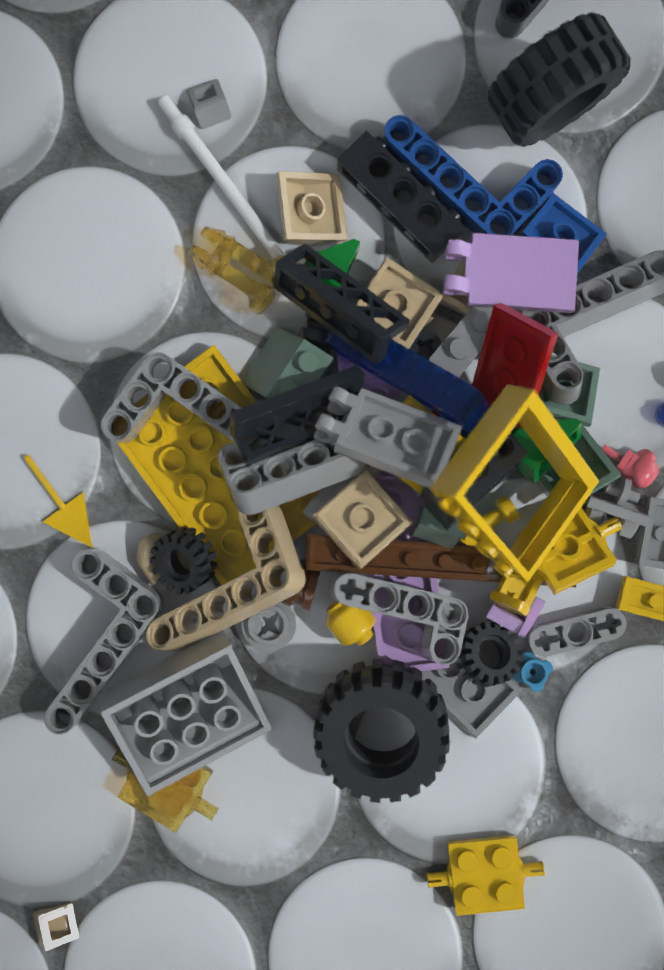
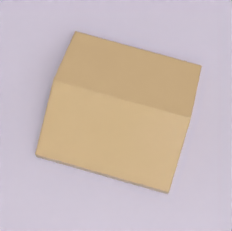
[276,171,348,246]

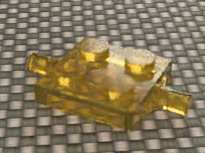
[112,747,219,833]

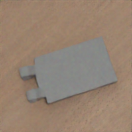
[314,387,462,488]

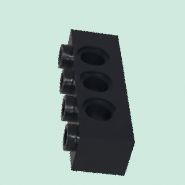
[337,130,464,263]

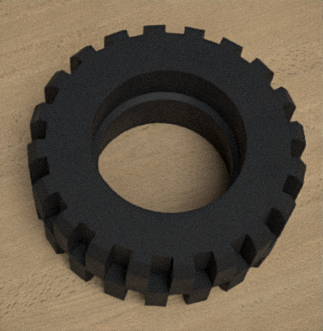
[488,12,631,147]
[313,659,450,803]

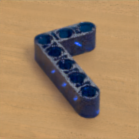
[323,331,490,438]

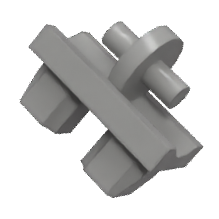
[584,477,650,539]

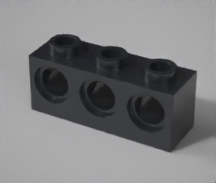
[417,433,529,530]

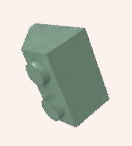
[242,327,333,399]

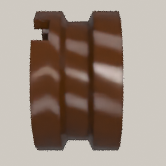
[283,559,320,611]

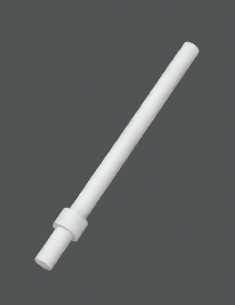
[158,95,286,262]

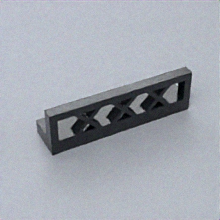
[273,243,410,365]
[229,364,365,466]

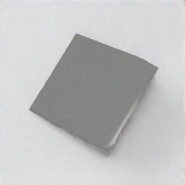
[186,79,231,129]

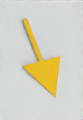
[24,455,93,548]

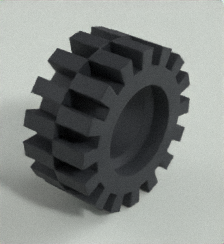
[150,526,217,595]
[457,621,523,687]

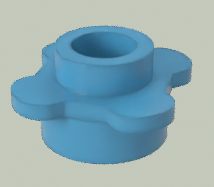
[513,651,553,692]

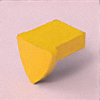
[489,573,544,616]

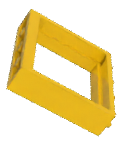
[430,384,599,582]

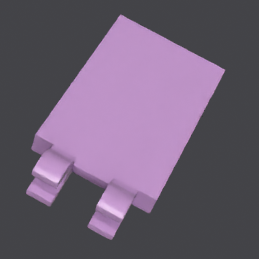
[443,233,579,313]

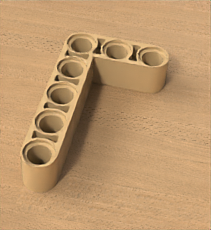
[146,505,306,651]

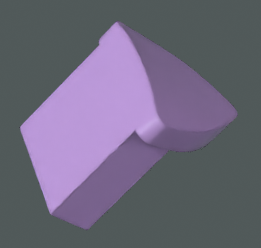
[486,597,545,638]

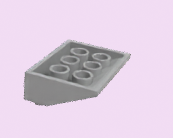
[97,630,272,797]

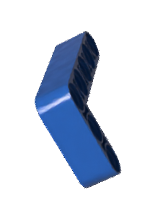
[383,115,563,236]

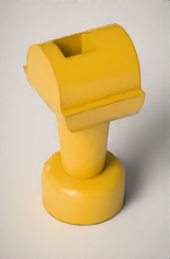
[459,495,520,546]

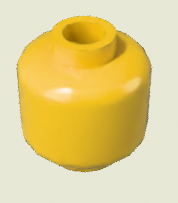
[325,594,376,646]

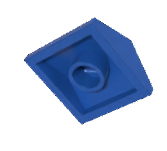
[520,193,607,274]

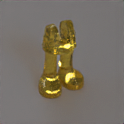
[189,226,285,315]

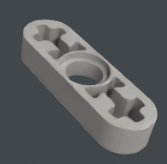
[526,607,627,657]

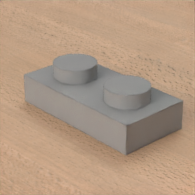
[635,497,664,569]

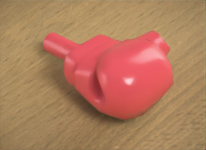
[602,445,659,489]

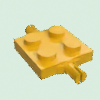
[515,507,622,595]
[427,835,545,916]

